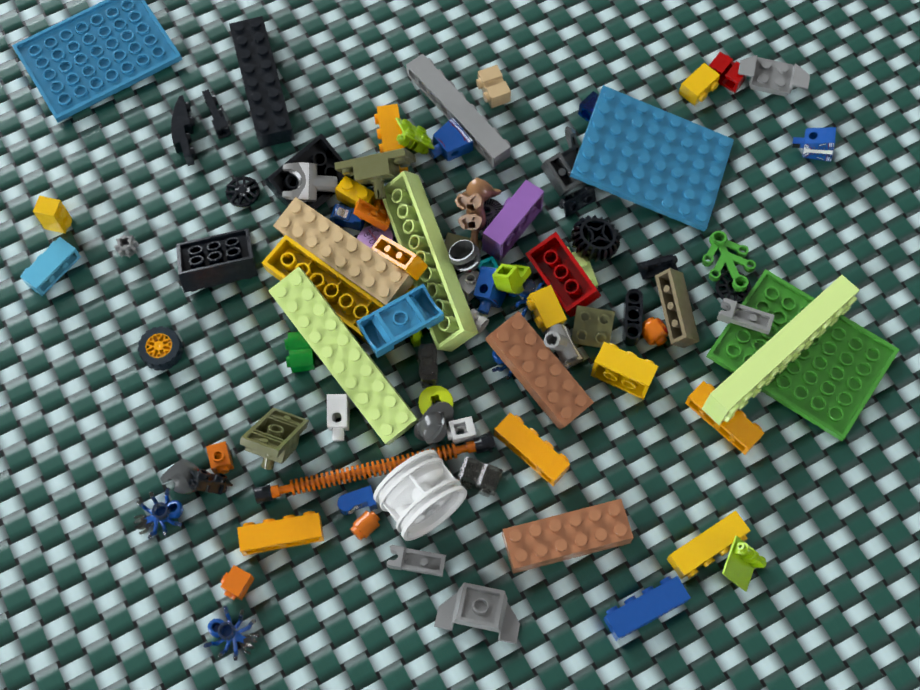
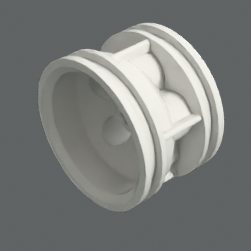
[373,450,467,541]

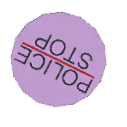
[357,225,393,248]

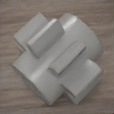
[114,234,139,258]

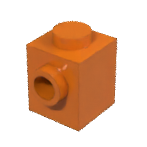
[206,441,234,474]
[220,565,255,600]

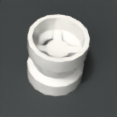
[470,308,489,335]

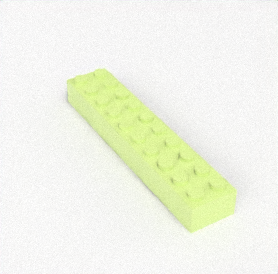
[382,171,478,352]
[268,267,419,445]
[702,275,860,425]

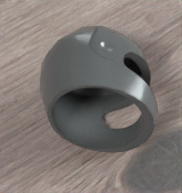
[449,239,481,273]
[160,459,199,494]

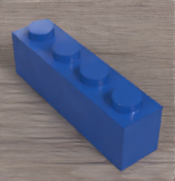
[603,576,691,641]

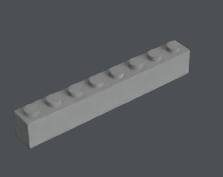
[406,54,511,168]

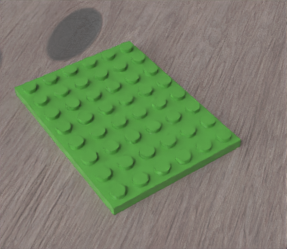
[706,269,900,441]

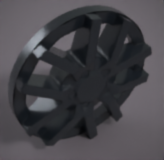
[225,175,260,207]
[715,271,751,303]

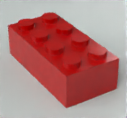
[525,232,601,318]

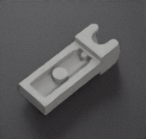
[717,298,775,335]
[387,545,446,577]

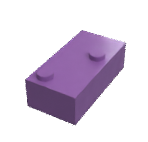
[482,180,544,261]

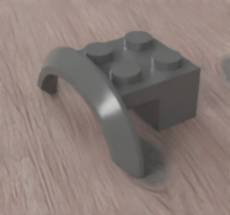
[541,126,584,197]

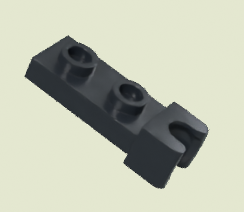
[202,89,231,139]

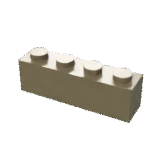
[655,268,700,348]

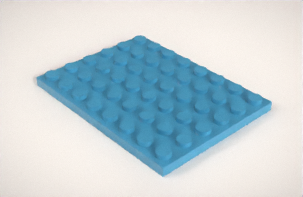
[12,0,183,122]
[570,85,734,231]

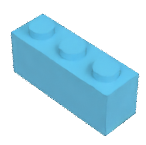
[20,237,81,296]

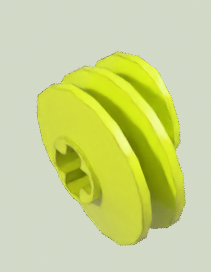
[418,385,454,415]

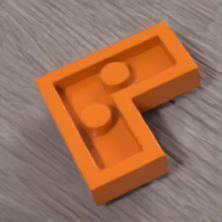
[353,198,390,232]

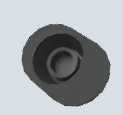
[414,401,454,444]

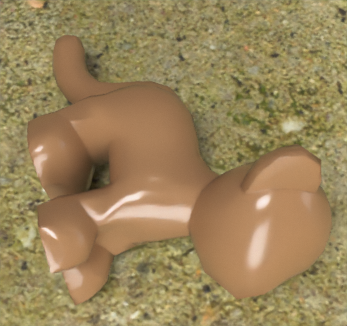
[455,177,502,247]

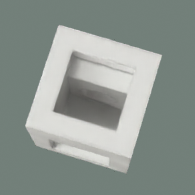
[447,416,476,444]

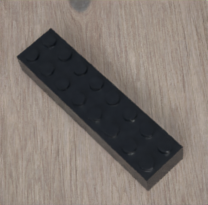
[229,16,295,148]

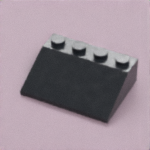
[263,133,353,210]
[176,228,258,293]

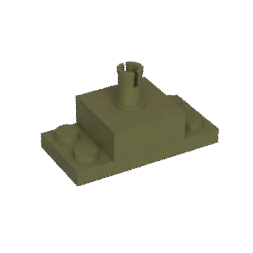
[334,148,416,200]
[240,408,309,470]

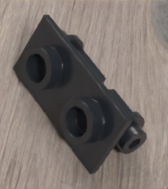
[558,186,596,217]
[637,254,678,280]
[188,469,233,495]

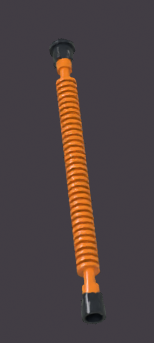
[254,433,496,504]

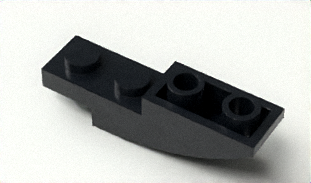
[171,95,196,166]

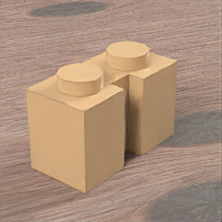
[476,65,511,108]

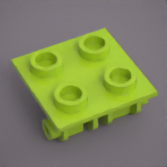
[395,117,435,155]
[722,536,767,592]

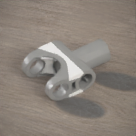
[282,162,338,202]
[544,323,584,367]

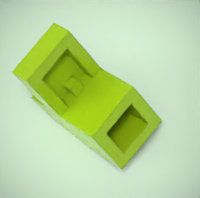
[492,263,532,294]

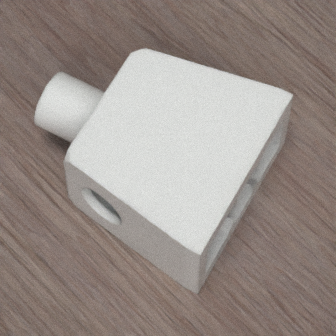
[327,394,350,441]

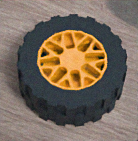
[138,326,183,371]

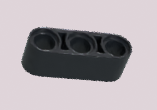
[622,289,643,346]

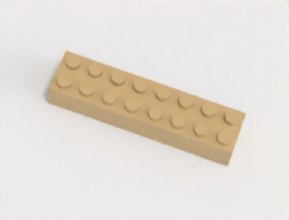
[273,197,415,305]

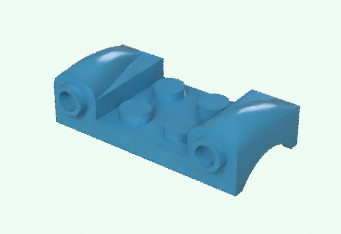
[356,284,444,358]

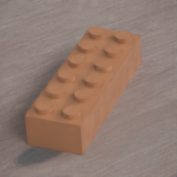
[485,311,594,430]
[502,499,634,574]

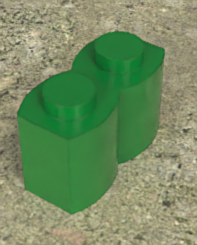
[284,331,315,373]

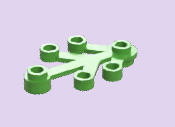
[702,231,756,292]

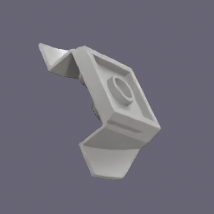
[738,55,810,96]
[434,582,520,644]

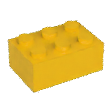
[591,342,658,400]

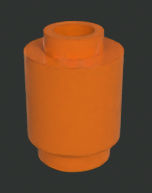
[350,510,380,541]

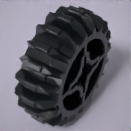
[570,215,621,263]

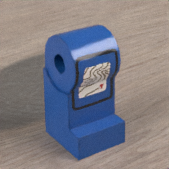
[329,204,365,231]
[337,485,378,515]

